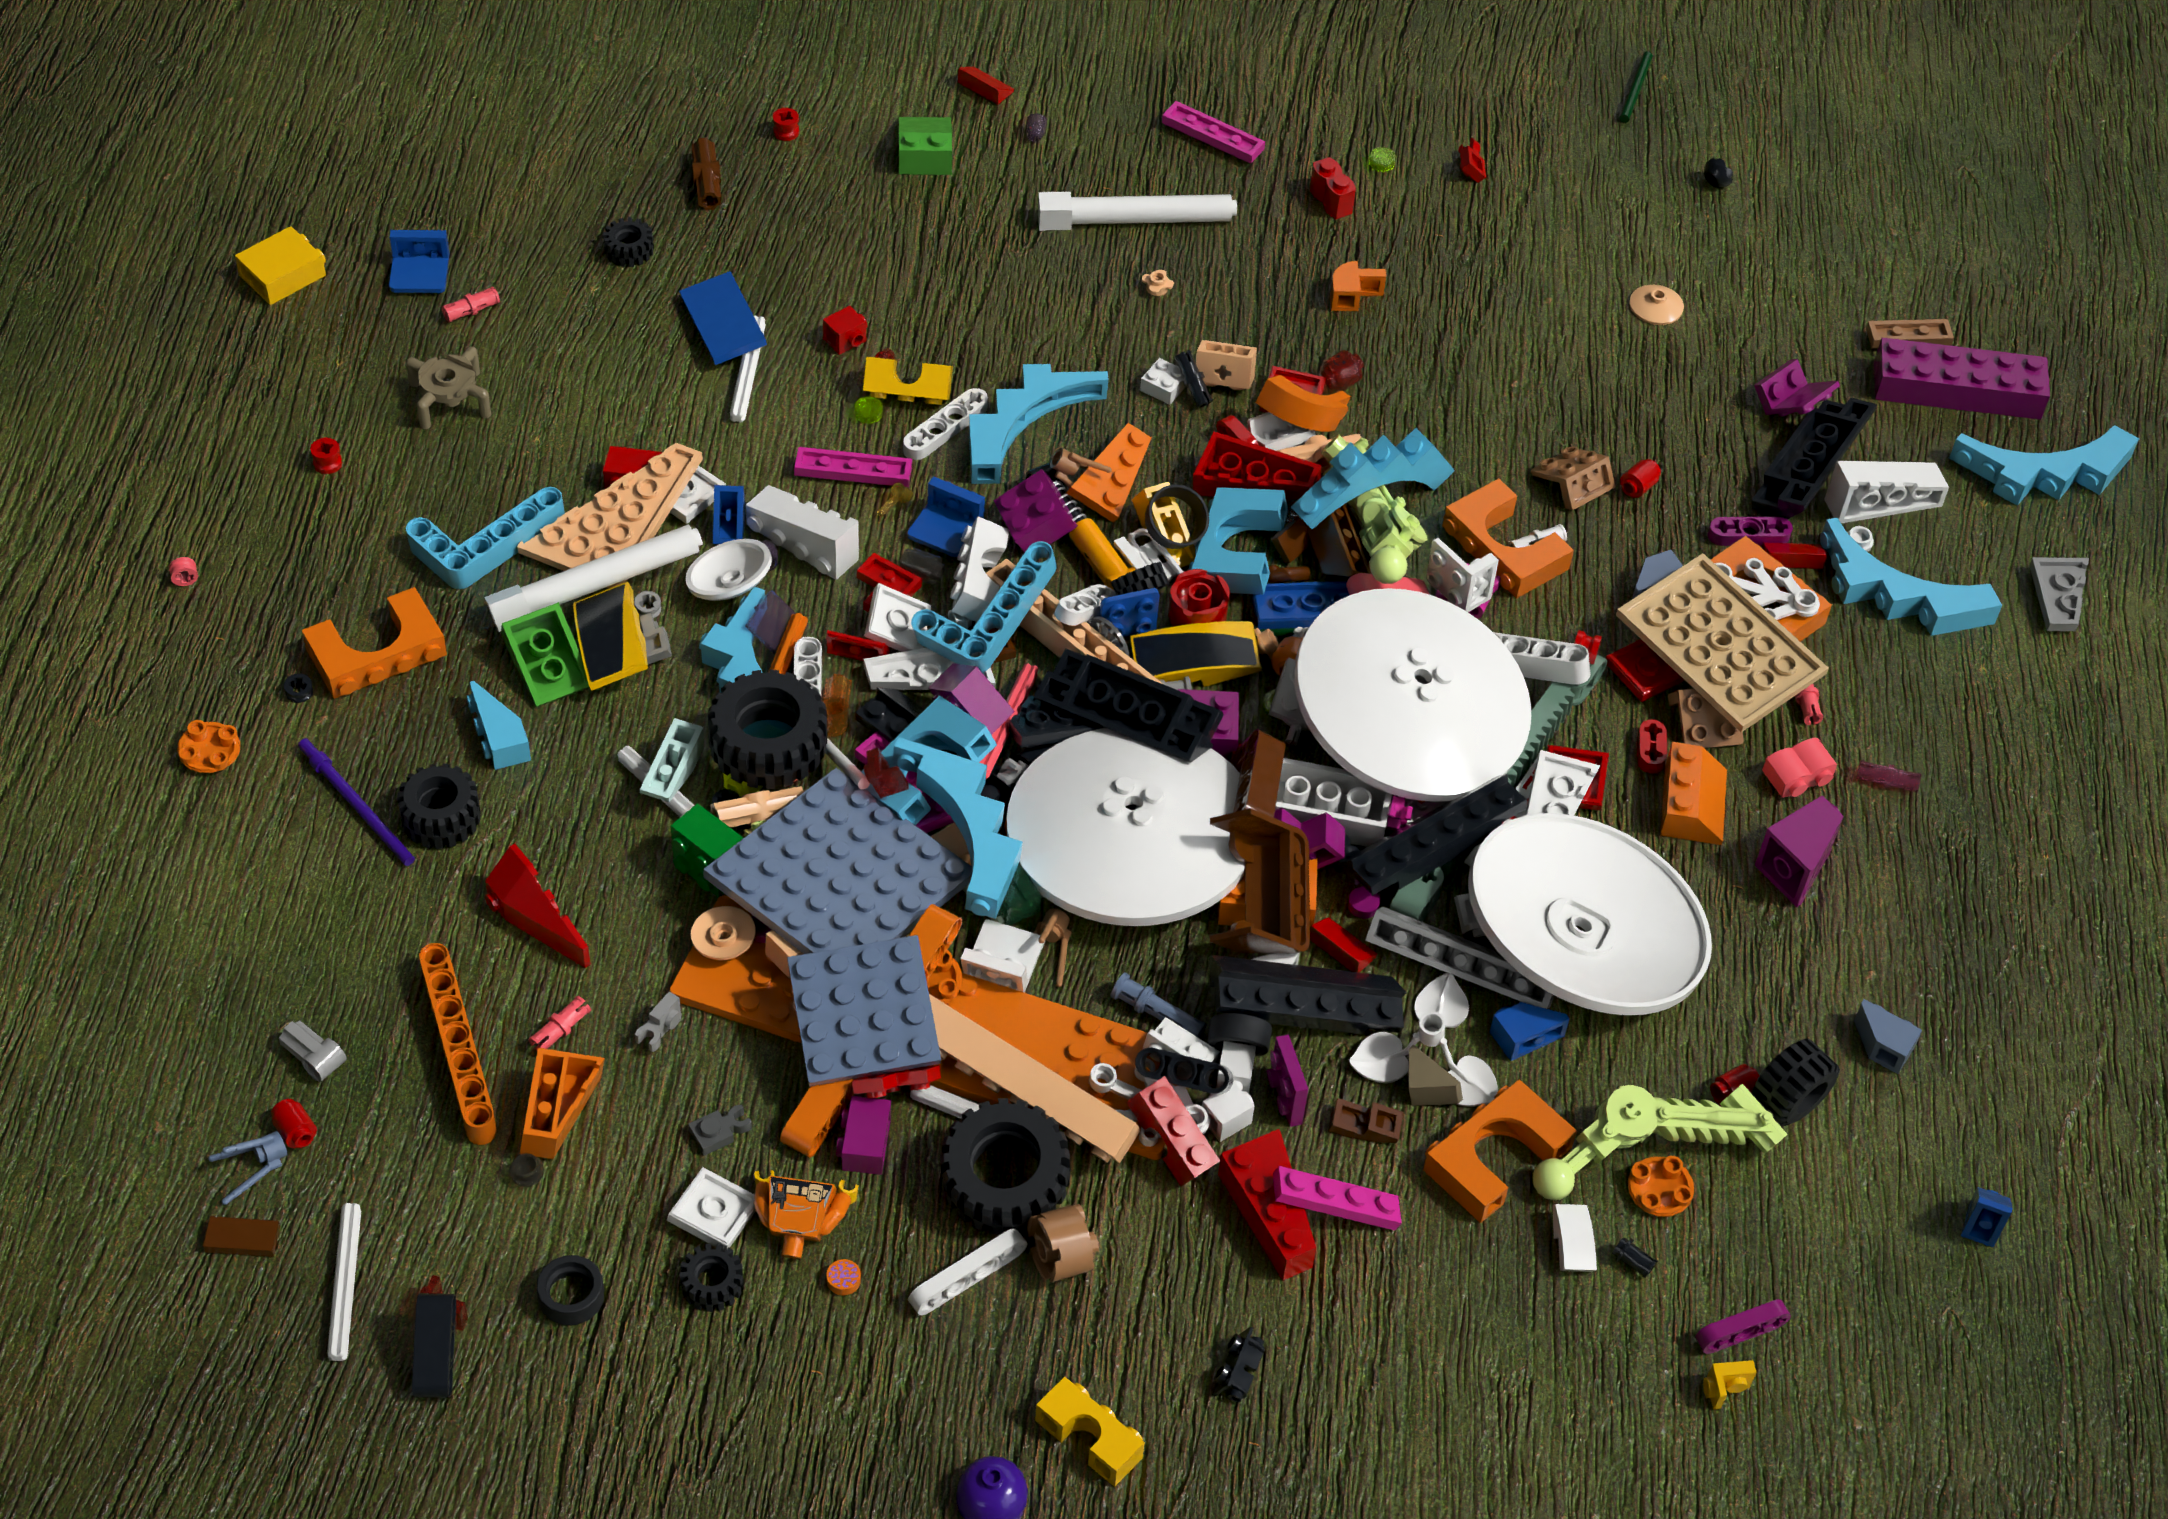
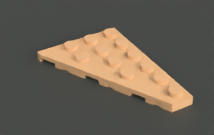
[517,443,703,589]

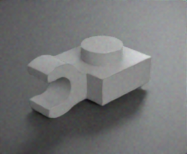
[640,613,672,664]
[997,758,1029,785]
[635,992,682,1052]

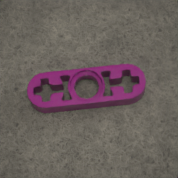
[1708,517,1793,546]
[1695,1299,1791,1354]

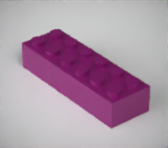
[1874,337,2050,420]

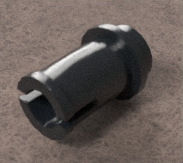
[1612,1237,1658,1278]

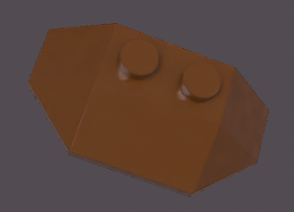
[1307,504,1372,581]

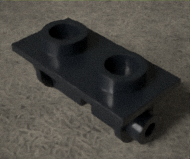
[1212,1327,1265,1403]

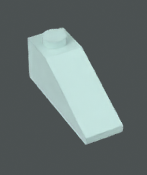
[640,718,704,802]

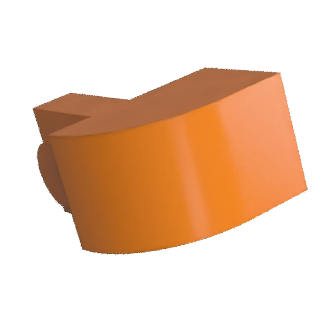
[1330,261,1386,311]

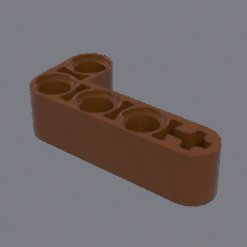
[1230,729,1285,818]

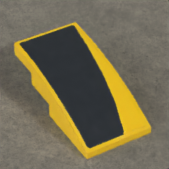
[573,582,648,691]
[1130,621,1262,687]

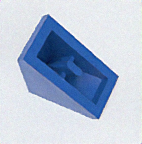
[713,485,745,544]

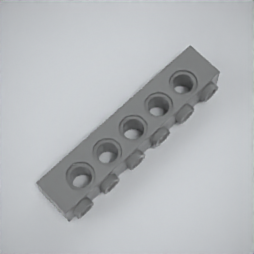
[1365,907,1555,1009]

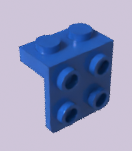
[389,230,450,293]
[908,476,985,557]
[1099,588,1160,637]

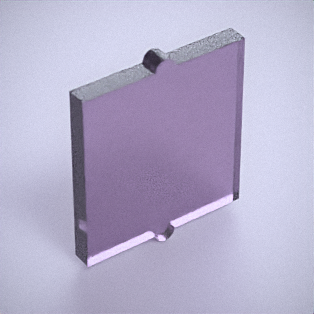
[745,590,808,655]

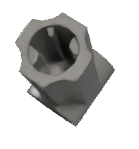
[279,1021,347,1082]

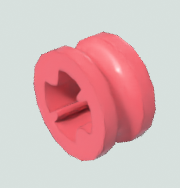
[169,557,198,586]

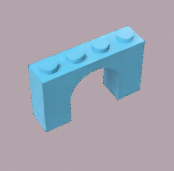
[1189,487,1288,595]
[861,695,997,825]

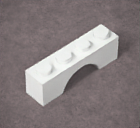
[950,516,1009,622]

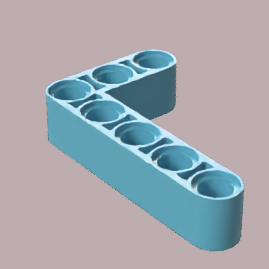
[406,487,565,589]
[911,541,1057,673]

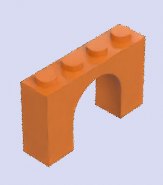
[1442,478,1574,598]
[1710,536,1832,642]
[302,587,447,699]
[1423,1079,1577,1223]

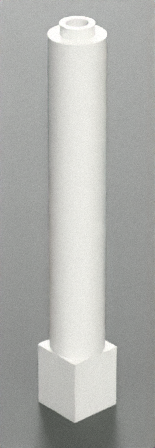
[1037,192,1237,231]
[484,524,703,632]

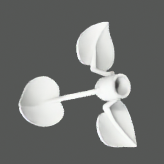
[1349,973,1498,1107]

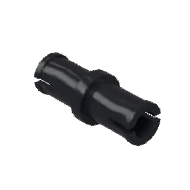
[1174,350,1213,408]

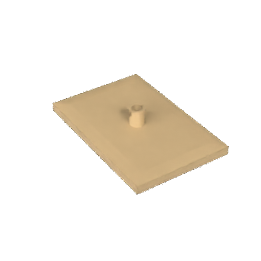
[1616,553,1829,733]

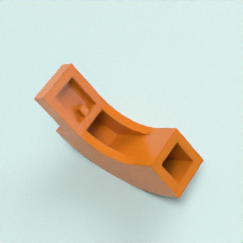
[1255,375,1351,432]

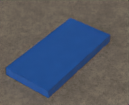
[679,271,767,365]
[1251,581,1349,629]

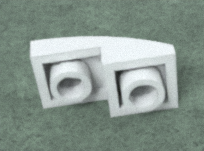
[1553,1204,1597,1272]

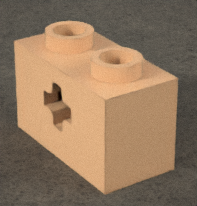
[1196,340,1257,390]

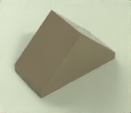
[1409,1045,1463,1106]

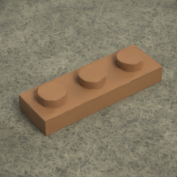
[1866,319,1954,348]

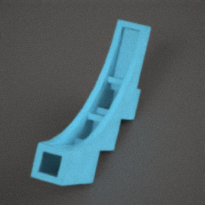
[969,364,1108,484]
[1949,425,2139,506]
[1291,428,1455,529]
[1820,518,2002,636]
[699,587,793,739]

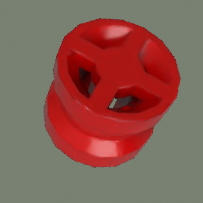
[773,108,799,141]
[310,437,343,474]
[1574,630,1602,665]

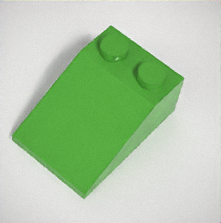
[899,117,952,175]
[501,602,589,708]

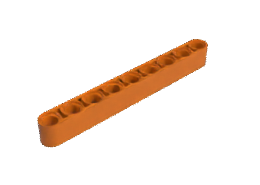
[780,904,962,1158]

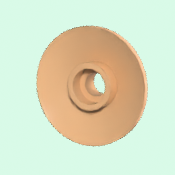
[1629,285,1684,325]
[691,906,756,960]

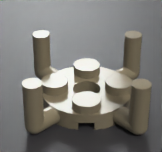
[406,347,491,429]

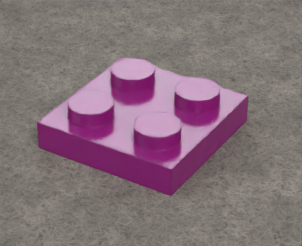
[1267,1034,1309,1127]

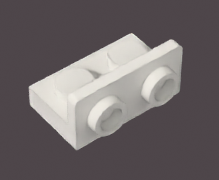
[1143,1017,1220,1079]

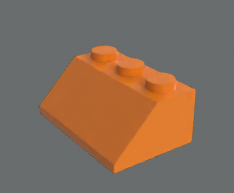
[1660,742,1727,845]

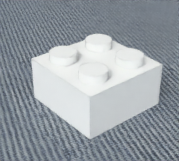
[1140,358,1185,405]

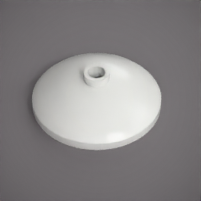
[686,539,772,601]

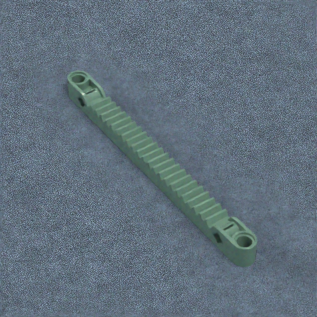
[1389,655,1607,922]

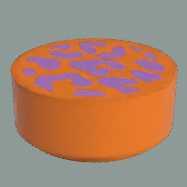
[826,1259,861,1296]

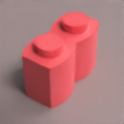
[1762,738,1837,797]

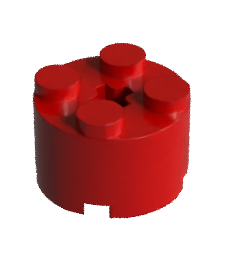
[1168,569,1230,627]

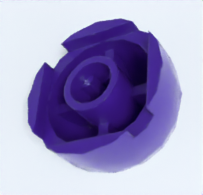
[956,1456,1028,1519]

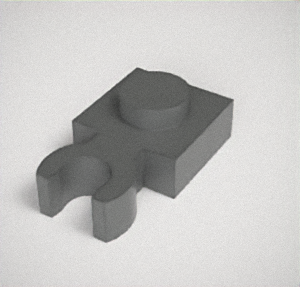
[688,1105,752,1156]

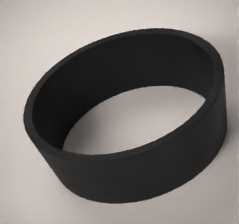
[1145,484,1209,549]

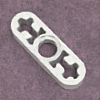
[1054,584,1116,626]

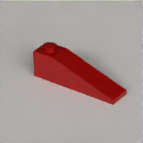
[484,843,591,968]

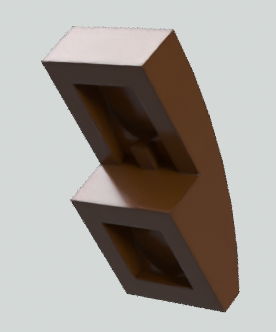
[1328,1098,1404,1143]

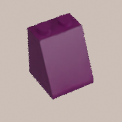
[1755,795,1844,907]

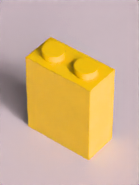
[235,226,326,305]

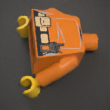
[754,1170,859,1259]

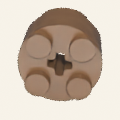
[1027,1204,1099,1282]

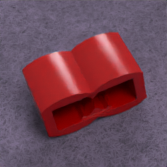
[1310,157,1356,219]

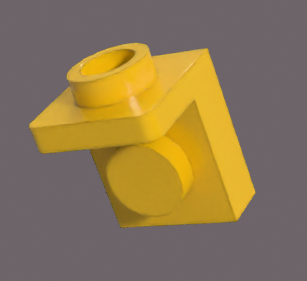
[1703,1360,1757,1410]

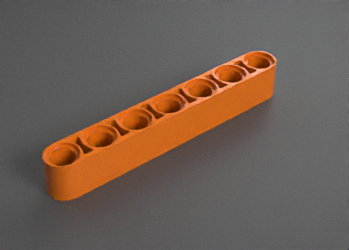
[419,943,497,1145]

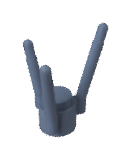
[208,1131,287,1205]

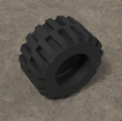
[397,763,481,849]
[1752,1039,1840,1126]

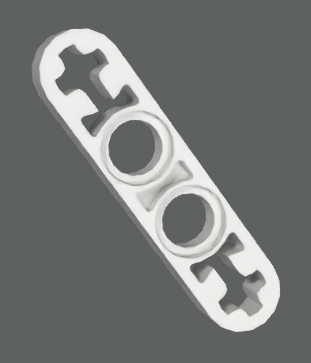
[903,388,988,460]
[908,1228,1027,1315]

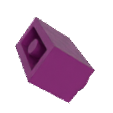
[836,1096,891,1175]

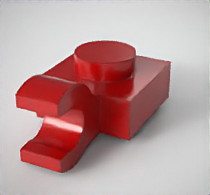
[1458,137,1486,183]

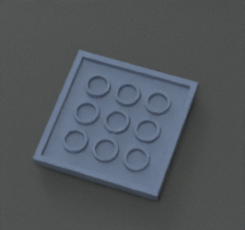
[787,935,941,1087]

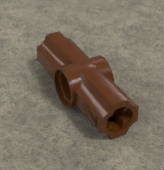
[691,138,722,210]

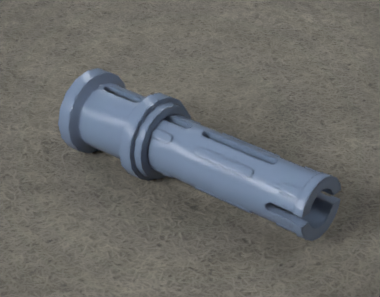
[1111,972,1207,1039]

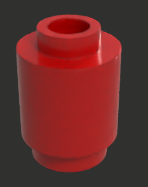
[1620,459,1661,498]
[1710,1064,1760,1107]
[271,1099,317,1148]

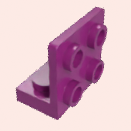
[1754,359,1840,416]

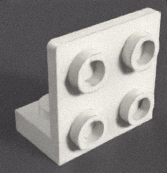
[1426,538,1499,612]
[961,919,1045,993]

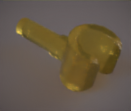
[877,483,913,517]

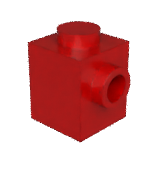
[823,306,868,355]

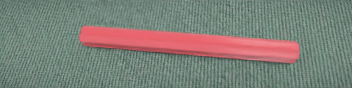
[979,663,1039,779]

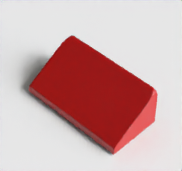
[958,66,1014,105]
[1762,542,1827,569]
[826,630,890,661]
[1310,917,1377,973]

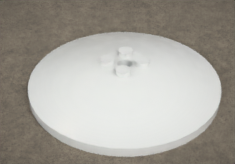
[1294,588,1531,802]
[1007,728,1245,926]
[1468,813,1712,1015]

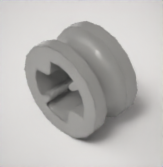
[634,591,661,619]

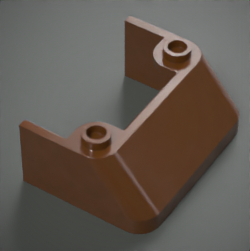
[1210,808,1310,954]

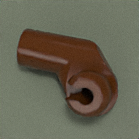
[1268,565,1310,584]

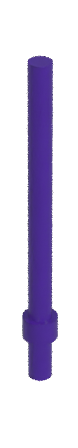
[298,738,415,866]

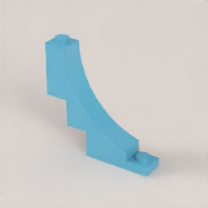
[892,737,1023,919]

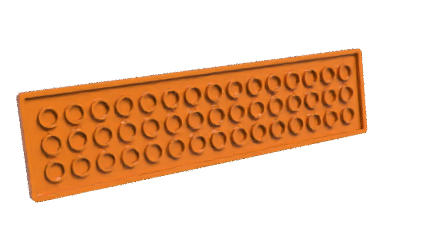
[670,896,1189,1160]

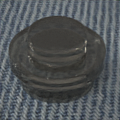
[509,1153,544,1187]

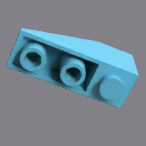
[466,681,531,770]

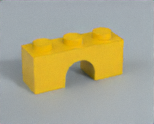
[863,357,953,405]
[1035,1377,1145,1487]

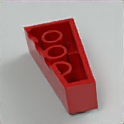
[1193,431,1321,505]
[1218,1128,1317,1281]

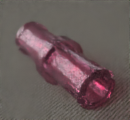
[1856,760,1921,793]

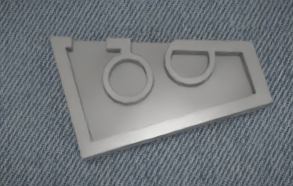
[2029,557,2089,631]

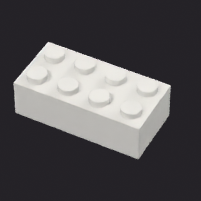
[1275,758,1392,847]

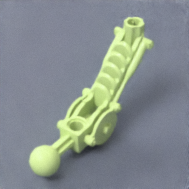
[1321,435,1428,584]
[1533,1084,1787,1200]

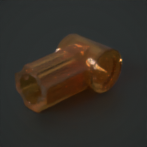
[822,674,852,737]

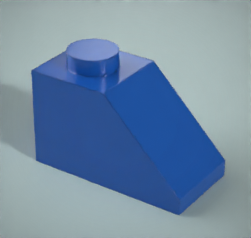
[1490,1002,1570,1061]
[1961,1187,2013,1248]

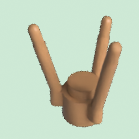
[1050,448,1112,488]
[1033,909,1072,988]

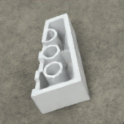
[1824,461,1949,523]
[746,485,859,580]

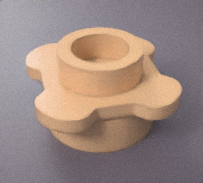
[1142,270,1174,296]
[1254,628,1279,659]

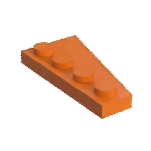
[1066,423,1152,523]

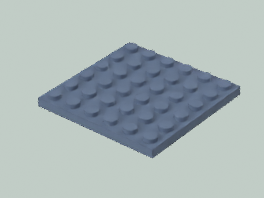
[703,768,972,954]

